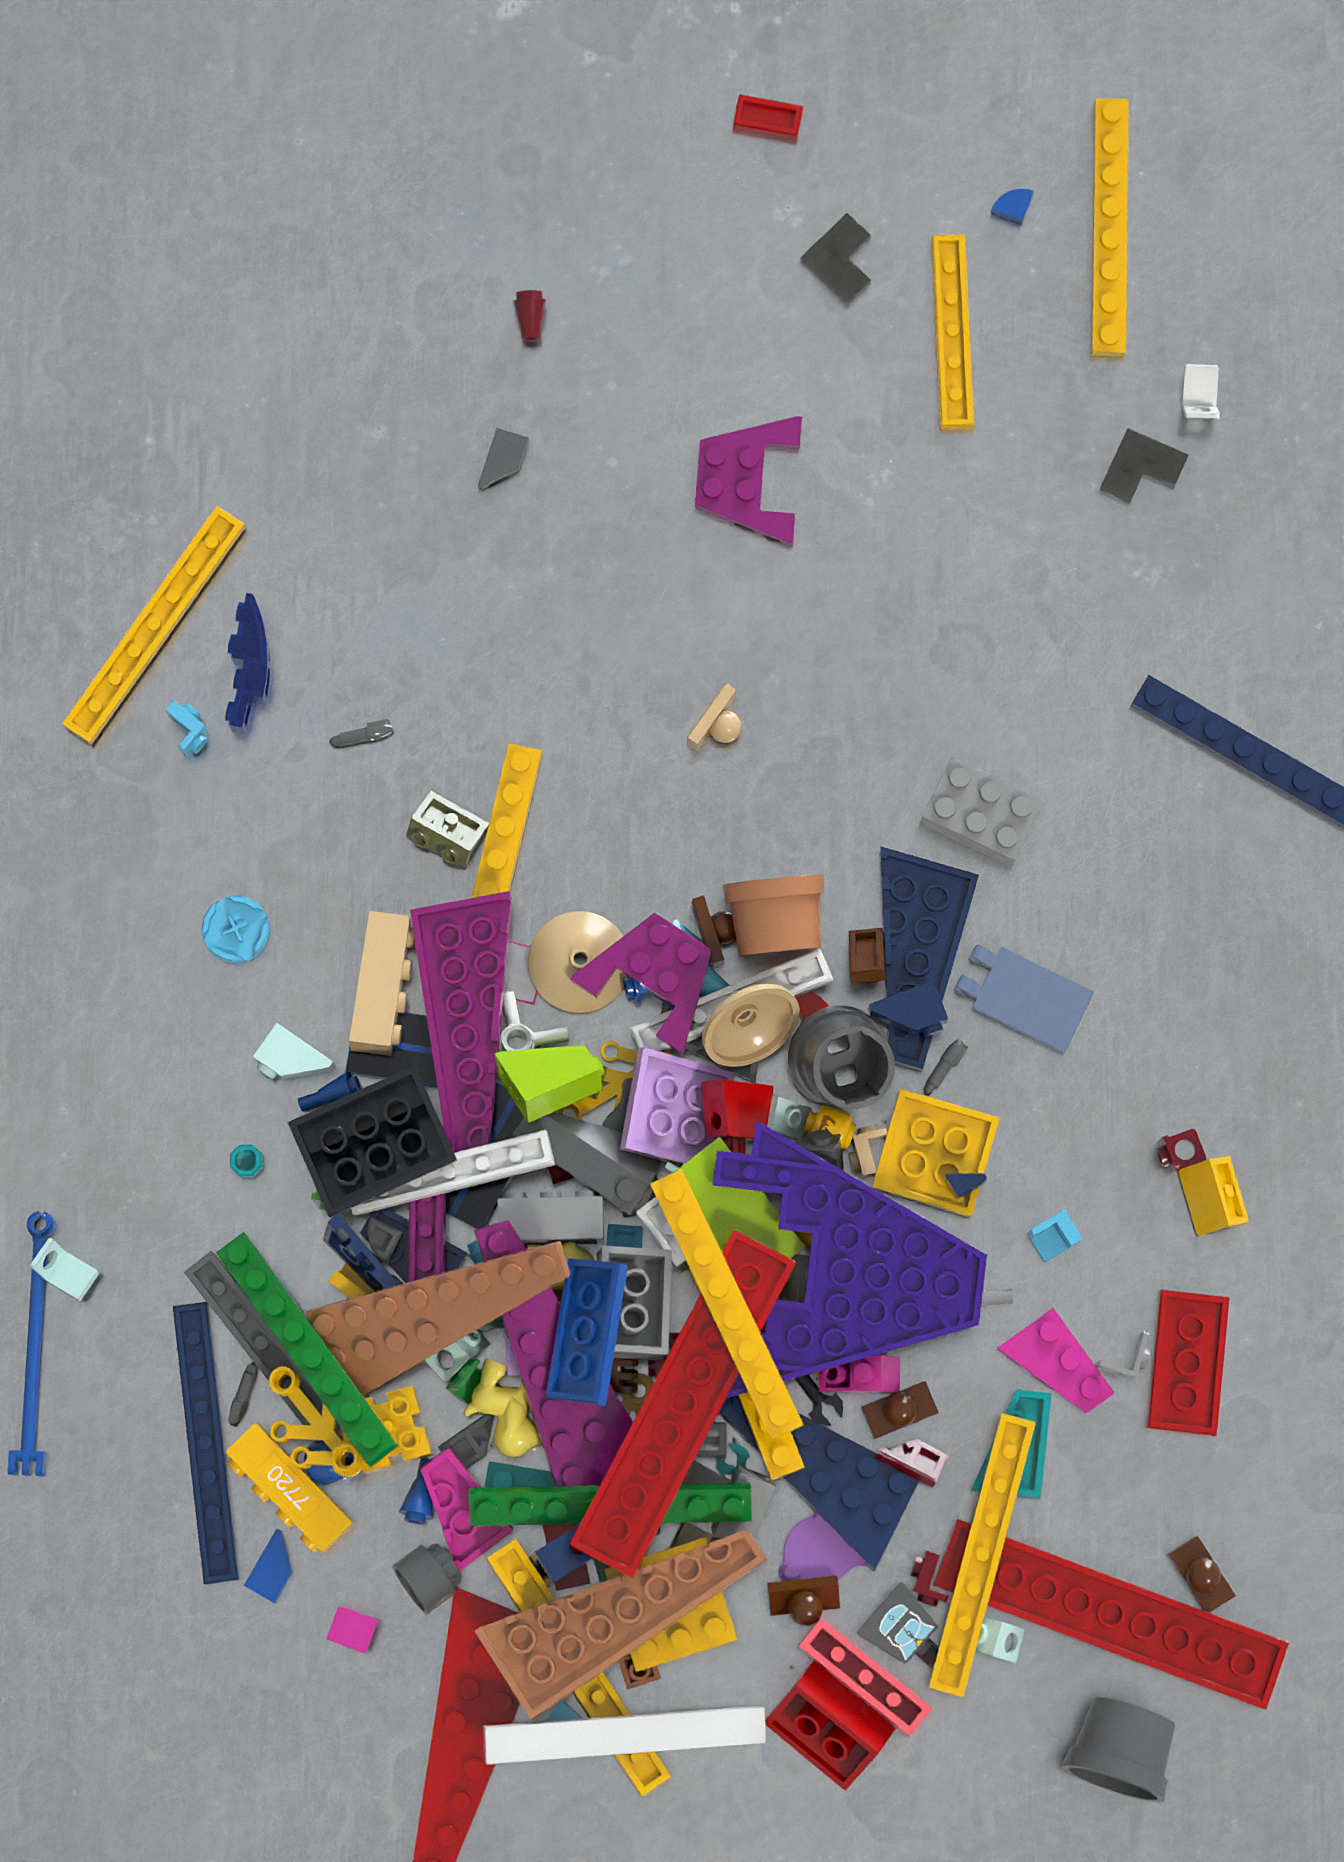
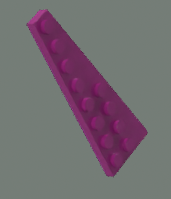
[410,891,512,1153]
[474,1220,633,1487]

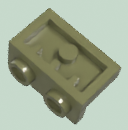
[406,790,489,869]

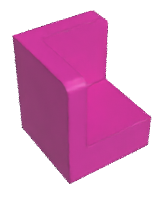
[326,1605,380,1653]

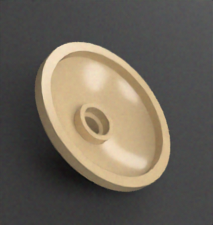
[528,911,628,1013]
[702,984,800,1067]

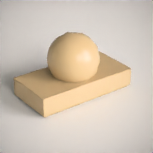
[687,684,742,751]

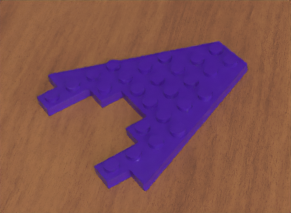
[713,1122,987,1398]

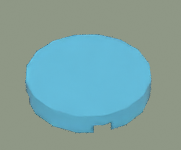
[201,895,270,964]

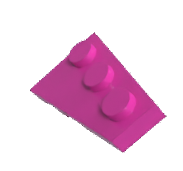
[997,1308,1115,1414]
[421,1446,513,1572]

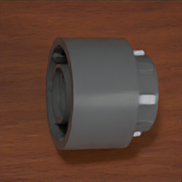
[392,1544,462,1615]

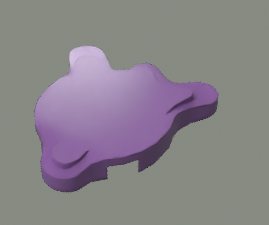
[778,1512,868,1581]

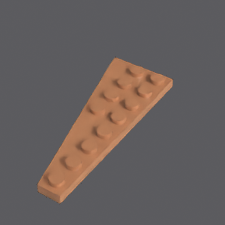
[306,1241,571,1396]
[475,1529,768,1720]

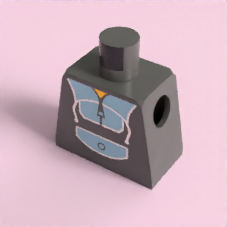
[856,1582,939,1667]

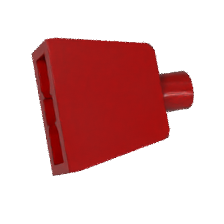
[701,1080,774,1154]

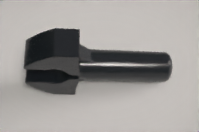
[794,1374,843,1426]

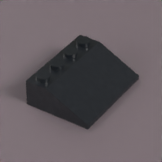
[287,1065,457,1218]

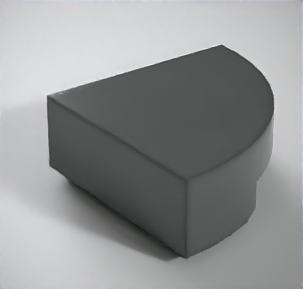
[368,1217,403,1264]

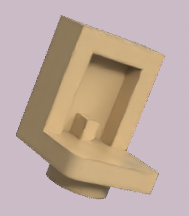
[848,1124,888,1179]

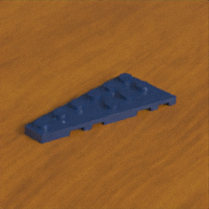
[880,846,979,1071]
[719,1395,919,1571]

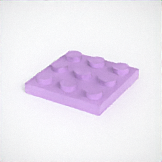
[620,1047,735,1166]

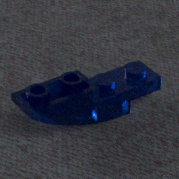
[225,593,271,735]

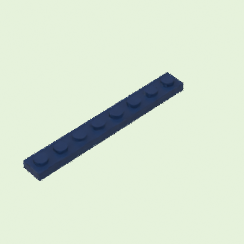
[1131,675,1344,828]

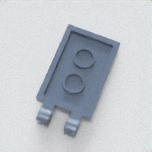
[954,944,1094,1054]

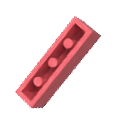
[797,1618,932,1737]

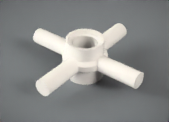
[499,992,569,1052]

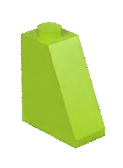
[495,1045,604,1123]

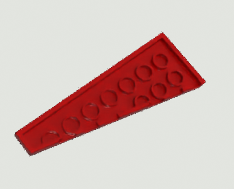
[413,1587,520,1862]

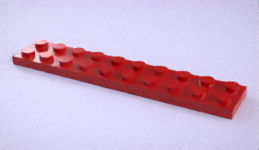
[569,1230,797,1578]
[933,1519,1289,1710]

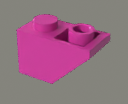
[819,1355,900,1393]

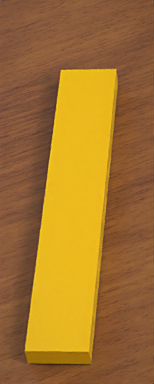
[931,234,974,430]

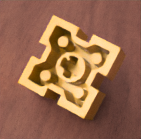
[362,1385,433,1474]

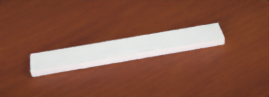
[483,1705,766,1764]

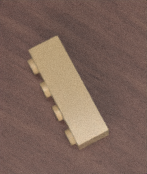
[349,911,415,1056]

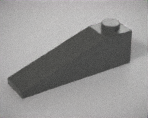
[512,1112,662,1214]

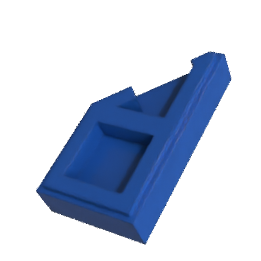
[244,1529,293,1603]

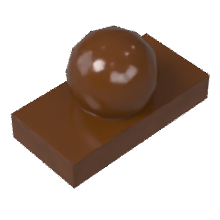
[691,895,736,969]
[849,928,886,985]
[861,1381,939,1439]
[1167,1536,1236,1613]
[767,1575,840,1626]

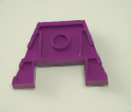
[695,416,802,546]
[570,912,712,1054]

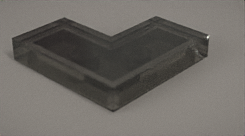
[800,213,871,306]
[1100,428,1189,503]

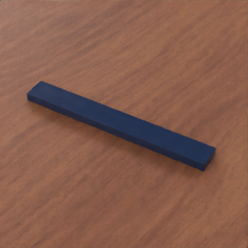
[172,1302,240,1585]

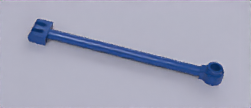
[8,1211,56,1476]

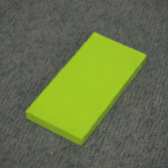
[673,1137,805,1259]

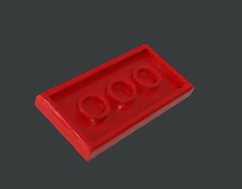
[1146,1289,1230,1436]

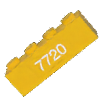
[225,1422,355,1553]

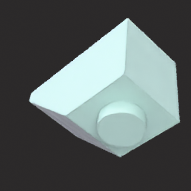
[253,1023,336,1080]

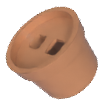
[722,874,824,956]

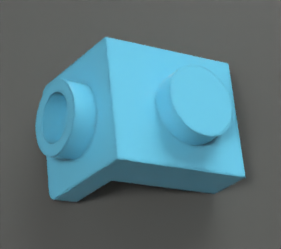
[165,700,209,757]

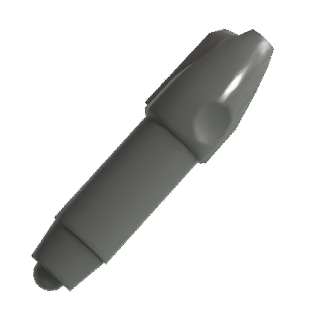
[329,719,393,746]
[923,1039,968,1095]
[228,1362,258,1427]

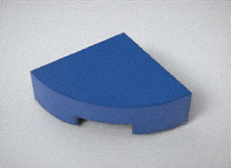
[991,189,1034,224]

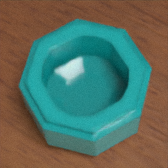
[230,1144,263,1178]

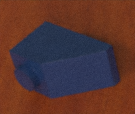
[867,980,948,1037]

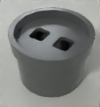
[788,1005,895,1109]
[1061,1697,1175,1802]

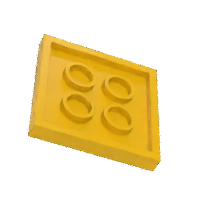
[872,1088,1000,1218]
[604,1537,738,1672]

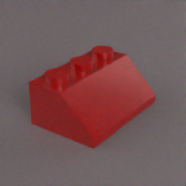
[765,1661,896,1791]

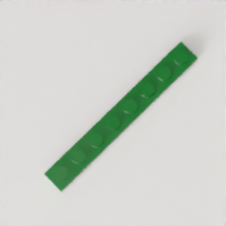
[216,1232,399,1467]
[469,1483,752,1526]

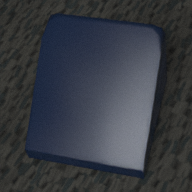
[942,1173,987,1200]

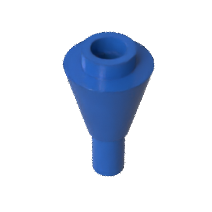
[298,1071,362,1111]
[399,1458,433,1524]

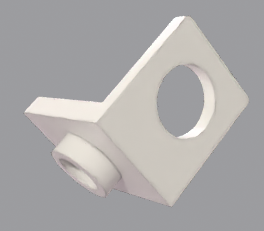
[1182,364,1220,419]

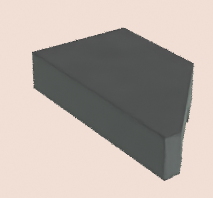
[478,428,529,489]
[438,1414,494,1469]

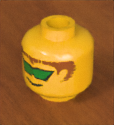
[803,1105,857,1150]

